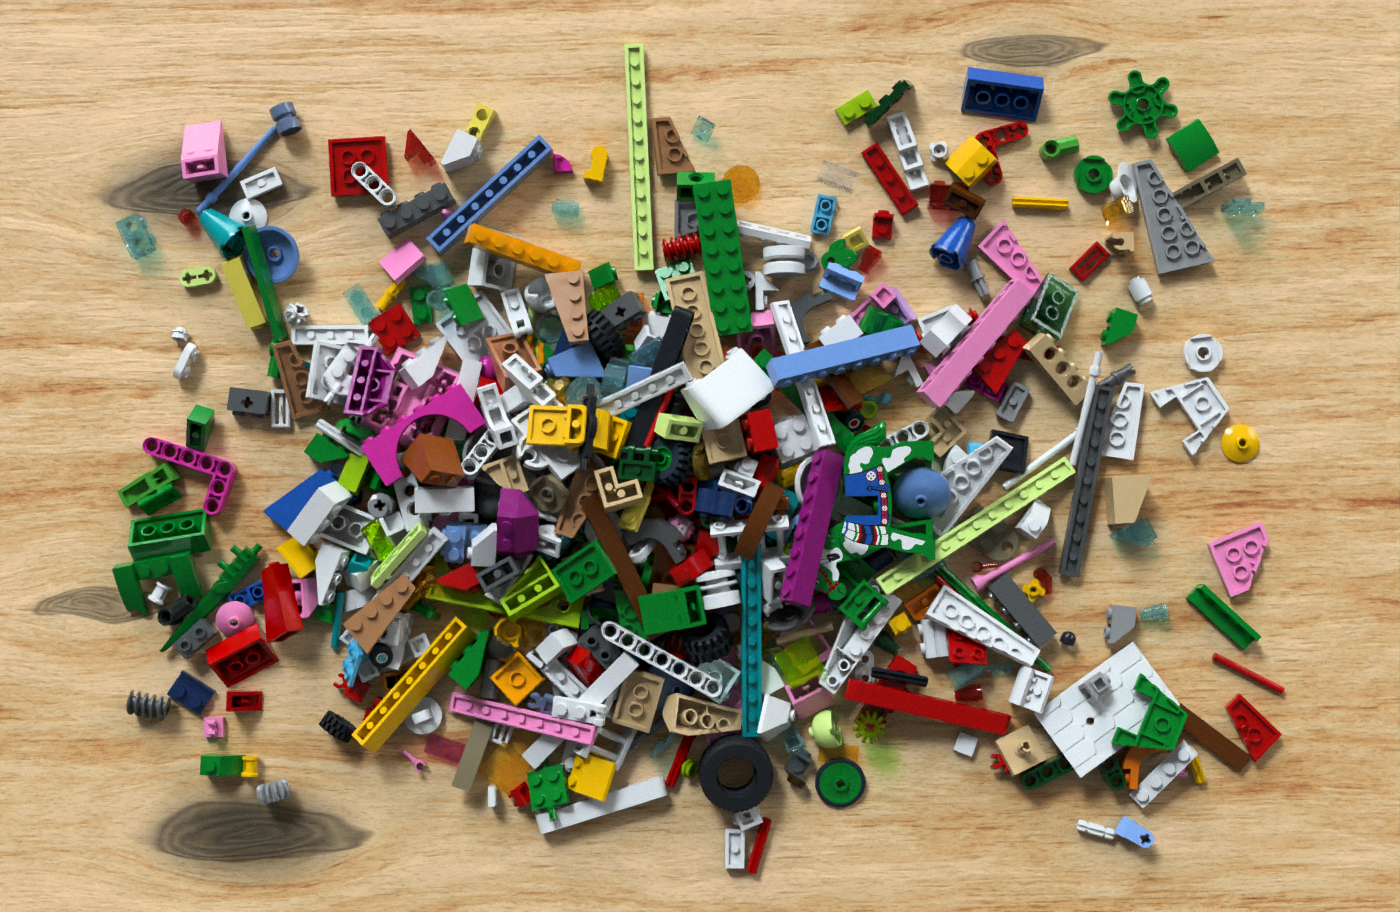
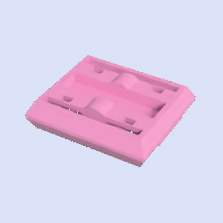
[359,347,460,448]

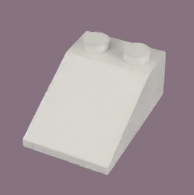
[320,504,380,555]

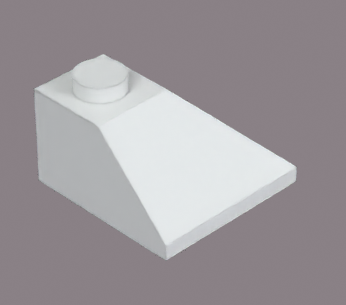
[757,695,796,742]

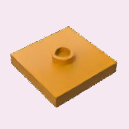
[490,651,545,707]

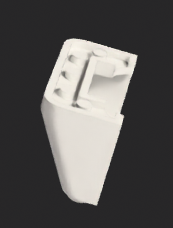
[680,347,775,430]

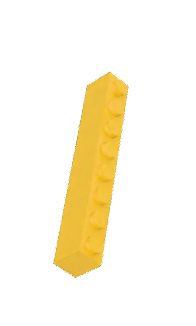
[352,617,477,754]

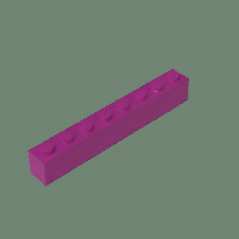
[780,449,844,607]

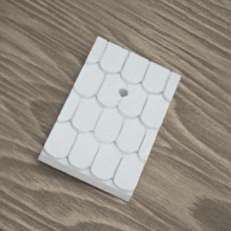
[1034,641,1180,778]

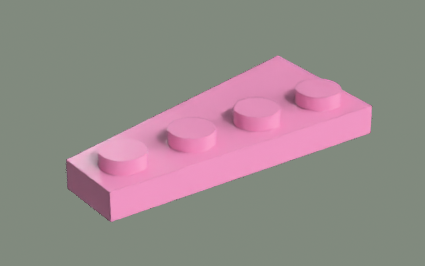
[977,219,1046,299]

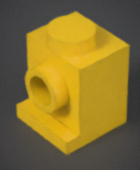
[887,611,912,638]

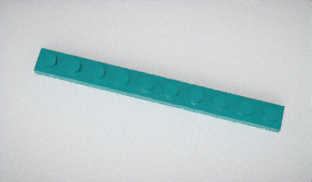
[740,544,762,737]

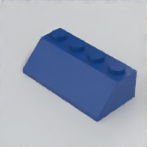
[961,67,1044,122]

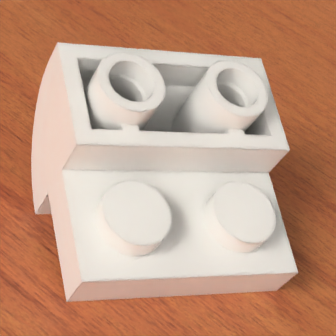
[1008,665,1055,714]

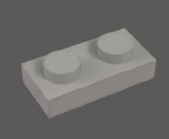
[995,380,1030,423]

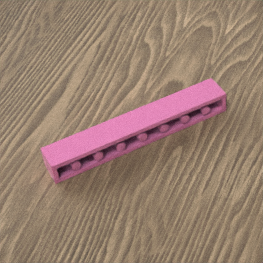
[916,278,1034,408]

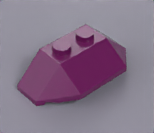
[343,345,395,417]
[496,488,539,560]

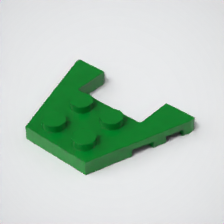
[1111,673,1188,751]

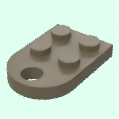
[968,504,1019,561]

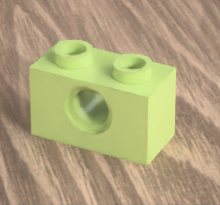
[654,413,703,443]

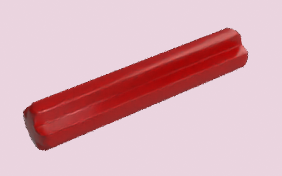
[665,736,694,788]
[747,817,772,874]

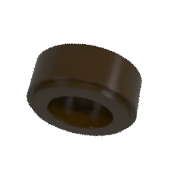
[787,773,806,789]

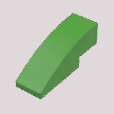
[117,462,181,508]

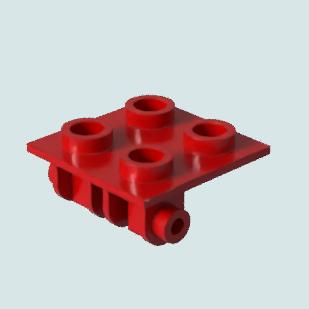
[947,628,987,668]

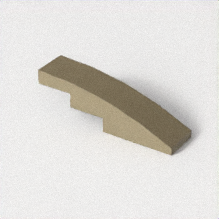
[1173,157,1247,209]
[451,718,495,792]

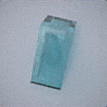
[411,260,455,291]
[1109,517,1157,548]

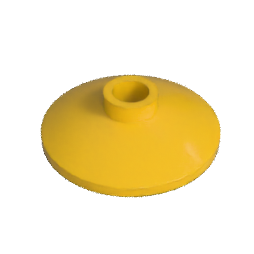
[1221,424,1259,462]

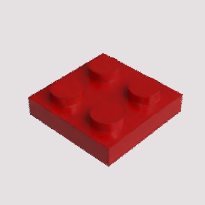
[368,303,421,356]

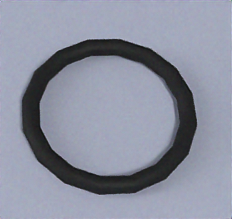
[586,598,620,629]

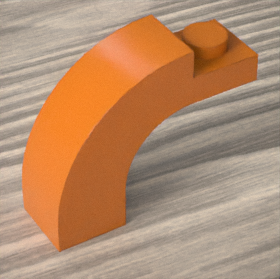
[1119,746,1171,789]

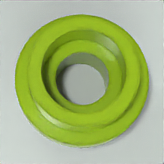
[681,759,699,778]

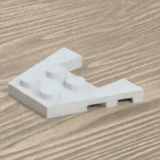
[1149,377,1230,456]

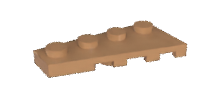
[272,340,330,419]

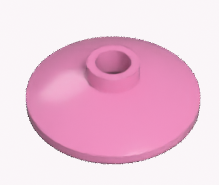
[216,601,255,637]

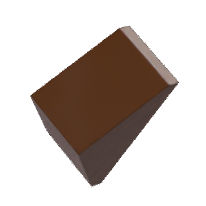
[380,669,409,693]

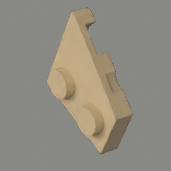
[481,454,530,493]

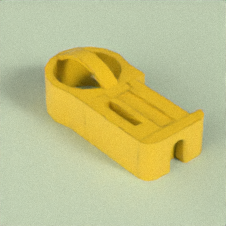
[776,460,804,487]

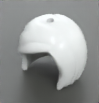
[524,275,556,313]

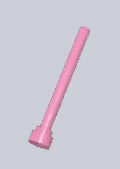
[970,538,1056,592]

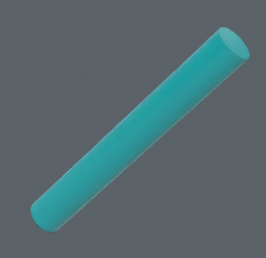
[331,591,345,648]

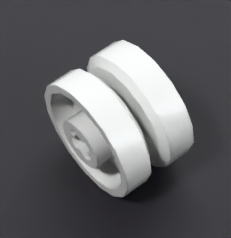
[763,245,805,278]

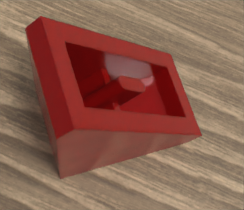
[226,690,262,712]

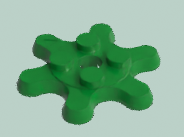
[1108,70,1178,139]

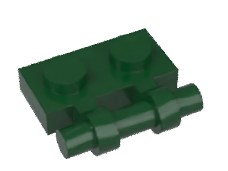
[617,445,661,483]

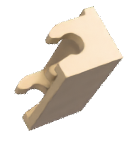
[1104,232,1134,257]

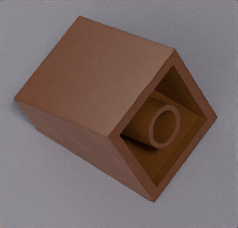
[401,433,465,488]

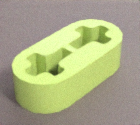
[179,267,218,288]

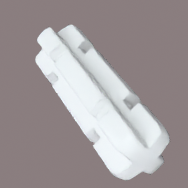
[1076,820,1115,840]

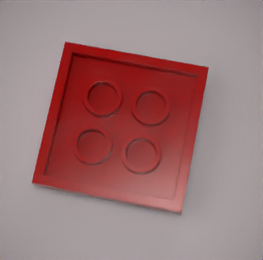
[328,136,389,197]

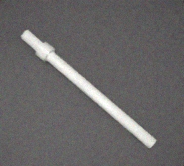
[1069,351,1103,465]
[1002,427,1084,491]

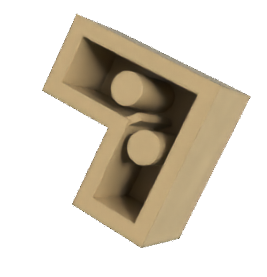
[594,466,643,514]

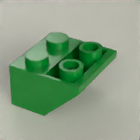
[443,283,486,330]

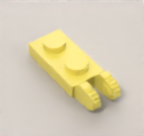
[617,481,654,532]

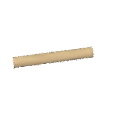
[776,622,834,645]

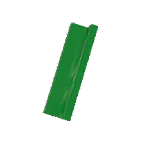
[1186,584,1261,650]

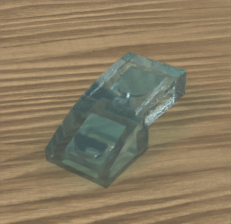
[650,732,678,759]

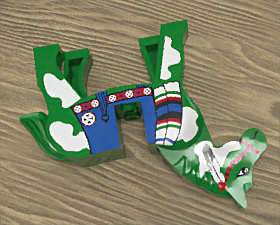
[815,421,935,600]

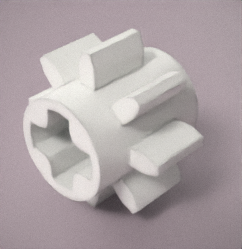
[283,302,309,327]

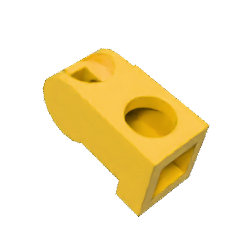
[583,146,608,184]

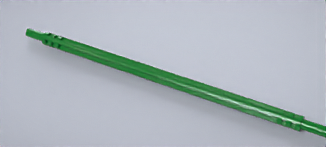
[857,496,1052,673]

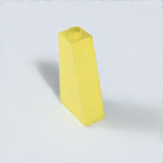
[221,253,268,330]

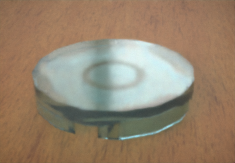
[565,376,603,407]

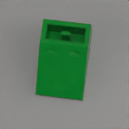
[637,584,707,635]
[448,628,493,690]

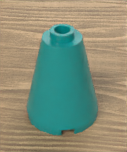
[199,208,246,259]

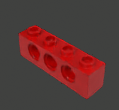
[855,654,918,732]

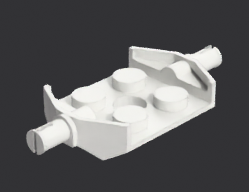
[322,333,379,406]

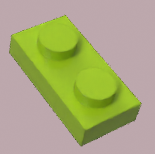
[835,90,877,127]

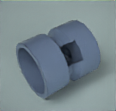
[269,102,302,137]

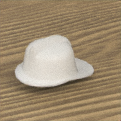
[1109,162,1137,204]

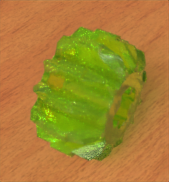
[588,284,621,311]
[853,710,886,744]

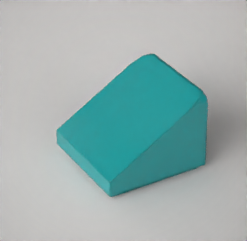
[347,552,374,573]

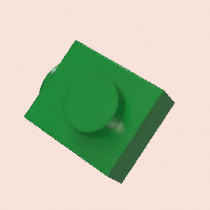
[651,290,672,315]

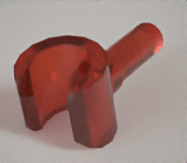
[971,561,999,573]

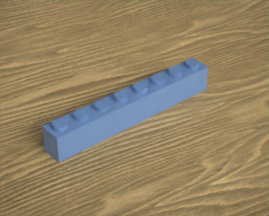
[426,135,554,255]
[766,324,920,388]

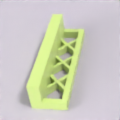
[370,521,431,589]

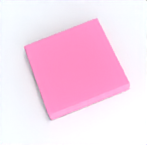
[379,237,427,284]

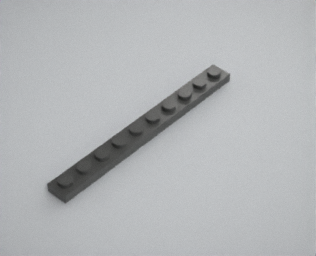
[1058,385,1114,577]

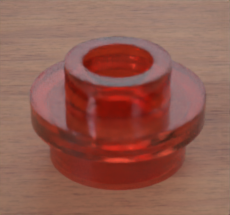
[178,208,196,227]

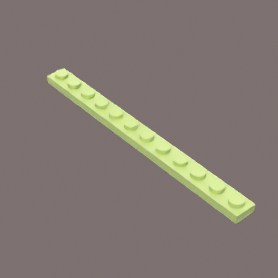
[624,43,654,271]
[875,457,1076,597]

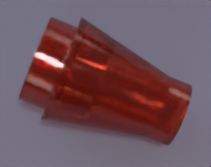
[858,245,882,275]
[954,683,983,702]

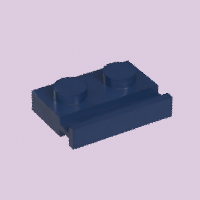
[167,670,216,715]

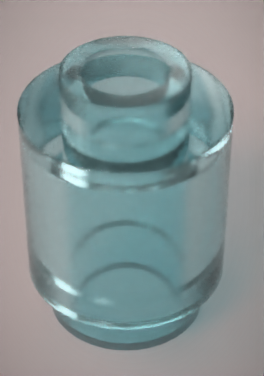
[552,199,579,220]
[426,290,448,311]

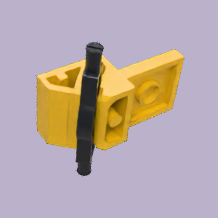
[526,384,611,472]

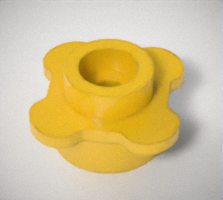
[1022,579,1045,602]

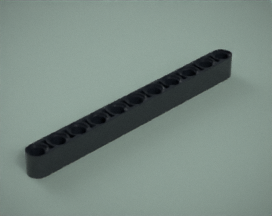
[615,305,695,512]

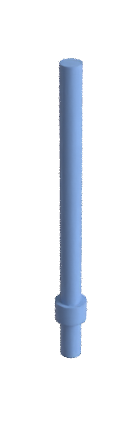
[196,126,277,214]

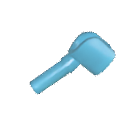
[864,392,892,405]

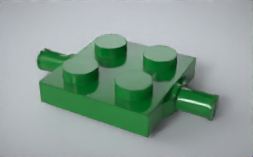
[527,757,570,822]

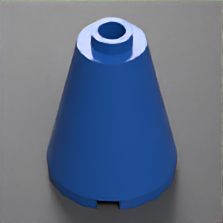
[929,216,976,270]

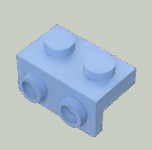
[819,262,865,302]

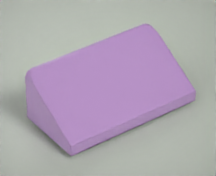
[884,287,917,326]

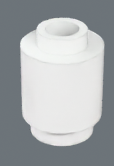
[1127,276,1153,306]

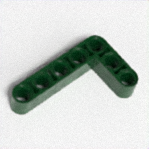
[1019,752,1126,791]

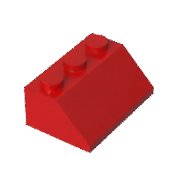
[205,623,279,688]

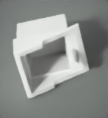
[770,412,820,470]

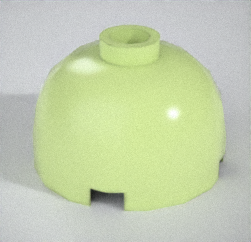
[809,709,842,749]

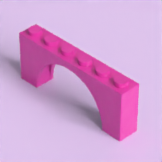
[361,383,486,487]

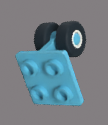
[342,637,393,687]

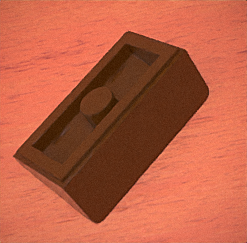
[942,183,986,220]

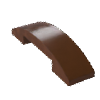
[734,481,785,561]

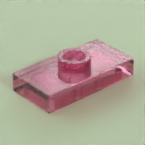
[424,733,466,763]

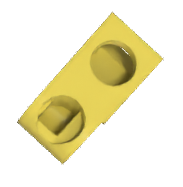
[466,103,496,142]

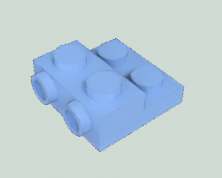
[440,520,487,564]

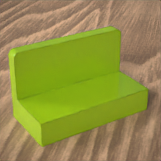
[338,453,371,497]

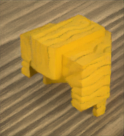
[494,616,523,649]

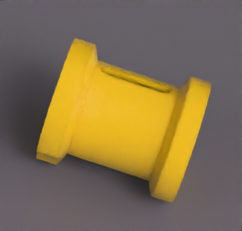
[241,756,259,777]

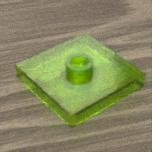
[773,636,826,690]

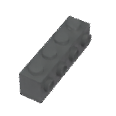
[377,182,456,239]
[987,573,1057,648]
[578,624,641,690]

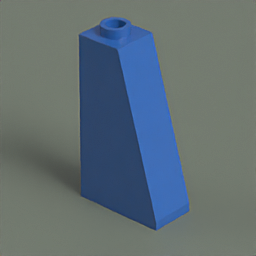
[263,469,338,530]

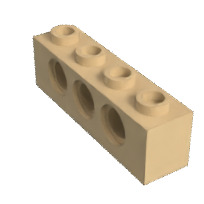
[1023,332,1089,406]

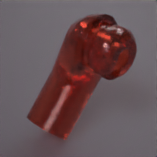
[1033,568,1052,594]

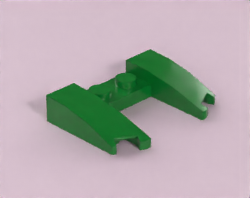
[112,550,203,616]

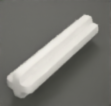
[315,419,365,457]

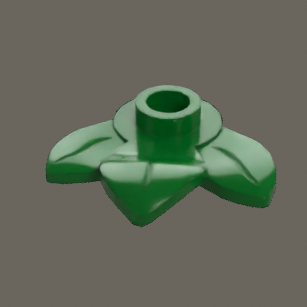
[821,239,859,270]

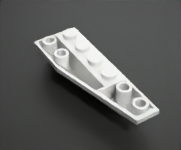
[818,578,902,694]

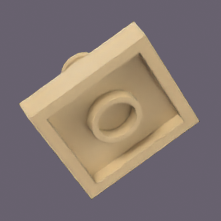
[994,724,1047,777]

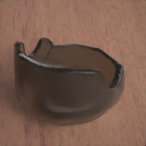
[487,636,517,662]

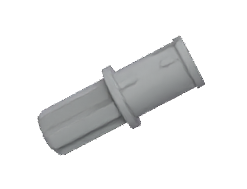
[965,259,990,298]

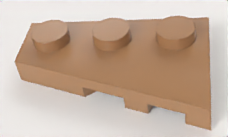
[651,117,696,176]

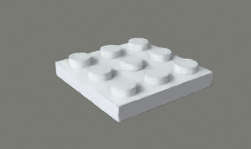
[435,290,513,361]

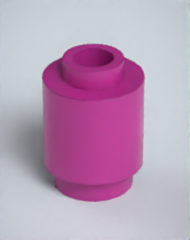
[813,594,831,614]

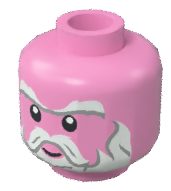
[668,514,696,542]

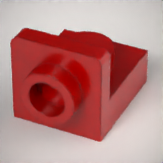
[872,210,894,240]

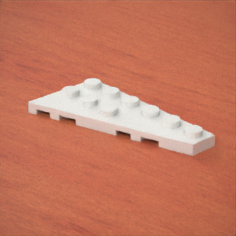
[917,436,1013,537]

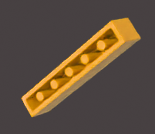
[464,223,582,274]

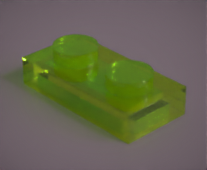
[360,518,395,562]

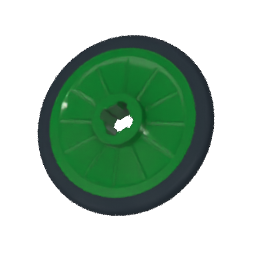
[815,758,865,807]

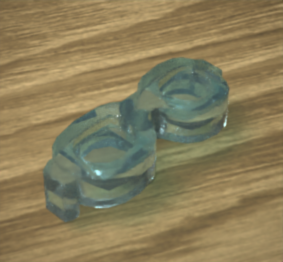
[987,663,1017,675]

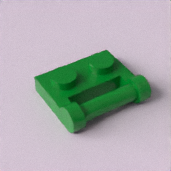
[838,579,889,632]

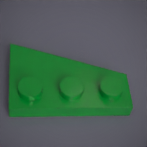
[613,589,647,653]

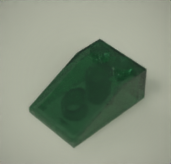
[1018,272,1079,341]

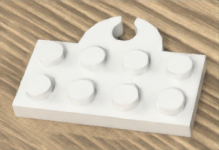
[510,407,590,481]

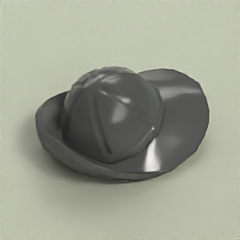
[474,481,502,527]

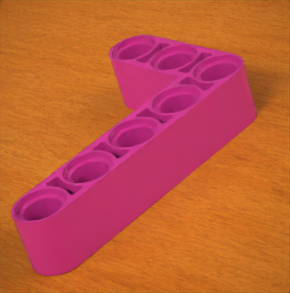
[142,437,237,515]

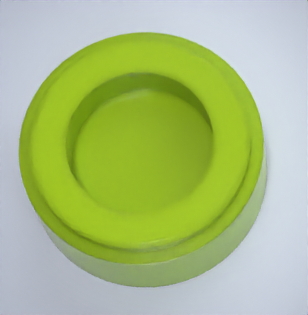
[859,400,878,420]

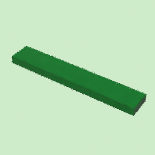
[242,225,288,340]

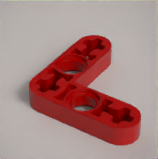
[975,121,1029,186]

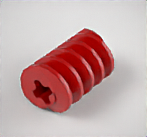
[662,233,702,262]

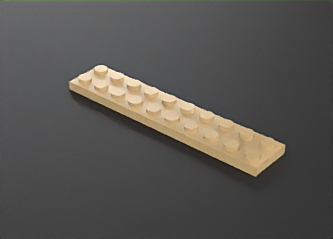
[665,271,748,465]

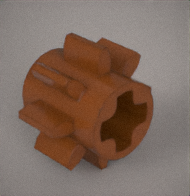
[775,495,790,515]

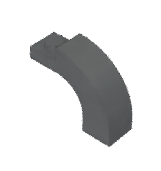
[791,290,833,345]
[620,517,687,564]

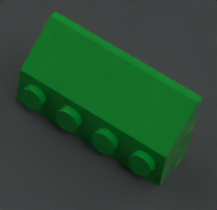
[127,508,212,561]

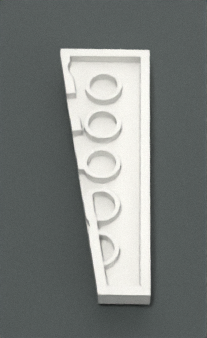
[924,584,1040,667]

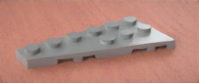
[1132,159,1215,275]

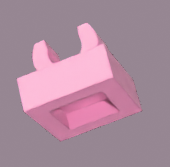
[204,717,225,737]

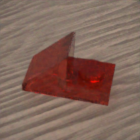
[404,129,437,167]

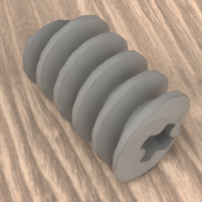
[368,493,398,518]

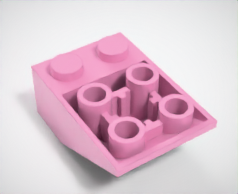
[181,120,228,183]

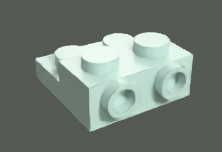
[690,658,741,705]

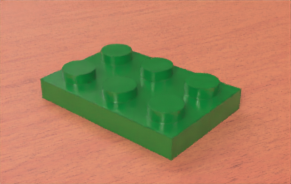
[551,539,618,604]

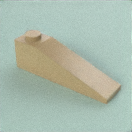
[662,693,742,736]

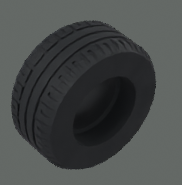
[698,734,774,812]

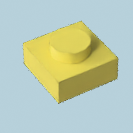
[843,226,869,252]

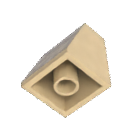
[1104,475,1151,528]

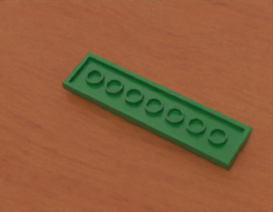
[692,179,753,337]

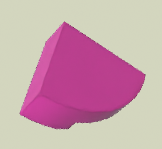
[553,154,573,174]

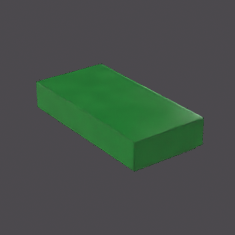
[137,482,182,516]

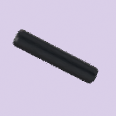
[871,667,928,687]

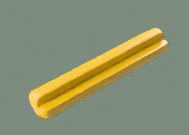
[1012,197,1069,210]

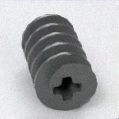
[126,690,171,721]

